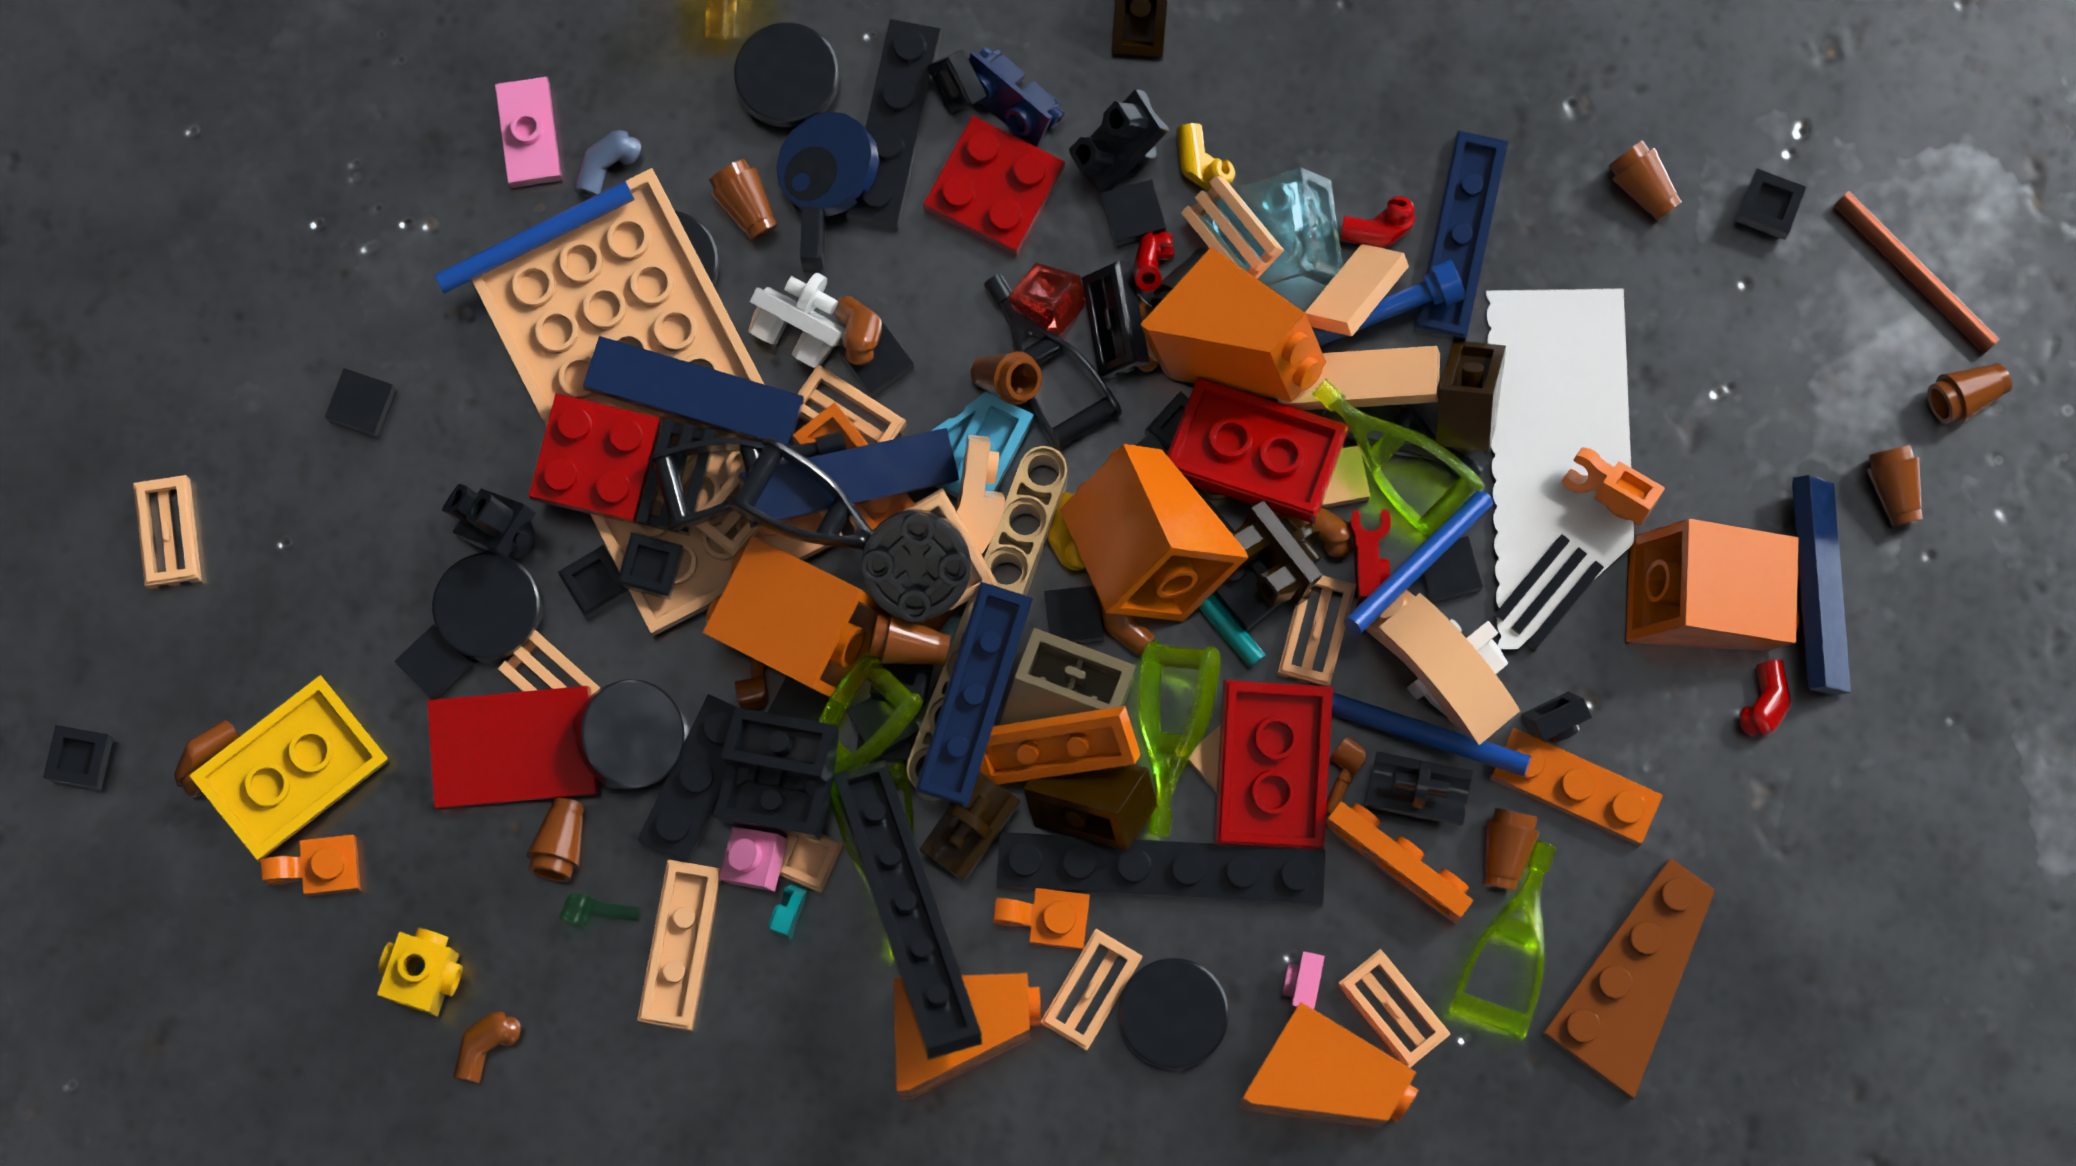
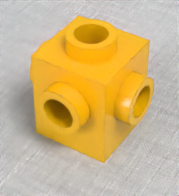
[377,927,463,1017]

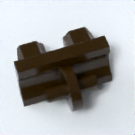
[1232,500,1322,606]
[919,771,1021,882]

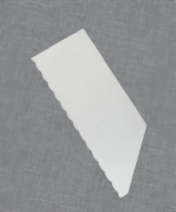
[1486,289,1634,649]

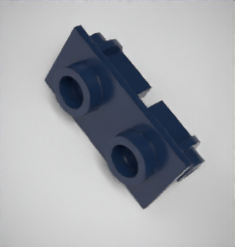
[968,47,1065,148]

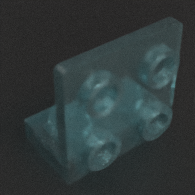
[1213,168,1343,286]

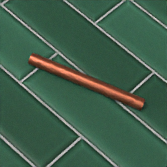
[1834,191,2000,354]

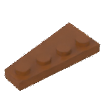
[1542,858,1715,1100]

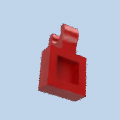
[1349,509,1391,607]

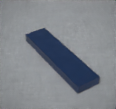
[1413,130,1509,341]
[583,336,804,445]
[738,428,960,528]
[1792,475,1851,695]
[915,582,1033,807]

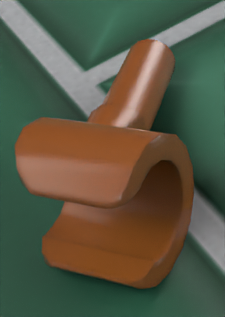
[735,658,769,710]
[1326,737,1366,814]

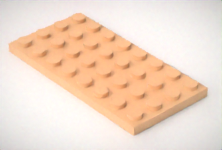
[472,168,843,636]

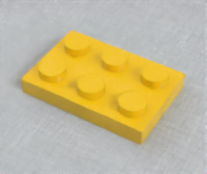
[189,675,389,863]

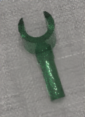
[560,893,640,929]

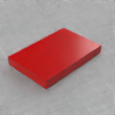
[1167,377,1349,524]
[1214,680,1333,850]
[427,686,599,809]

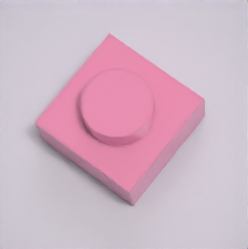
[719,827,788,892]
[1282,951,1325,1012]

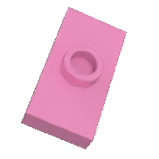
[495,77,562,188]

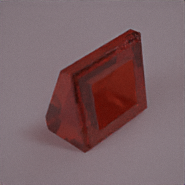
[1008,263,1086,335]

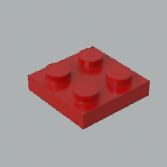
[923,115,1065,257]
[528,394,661,524]

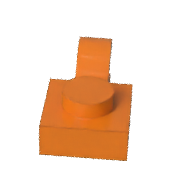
[1561,447,1665,526]
[260,834,361,897]
[993,888,1090,951]

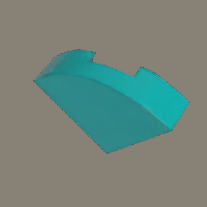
[768,884,809,941]

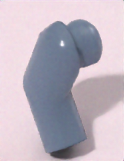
[574,130,641,198]

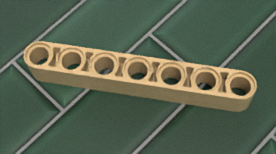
[906,446,1068,801]

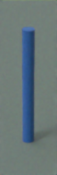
[434,181,635,294]
[1344,490,1493,636]
[1332,692,1532,777]

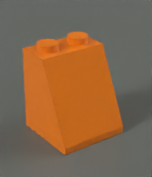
[1140,247,1326,402]
[1060,444,1249,622]
[1626,518,1799,651]
[702,536,890,706]
[893,973,1041,1099]
[1238,1001,1418,1128]

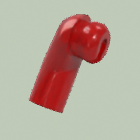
[1340,196,1415,248]
[1133,231,1175,291]
[1739,659,1791,736]

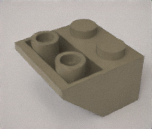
[1000,628,1136,725]

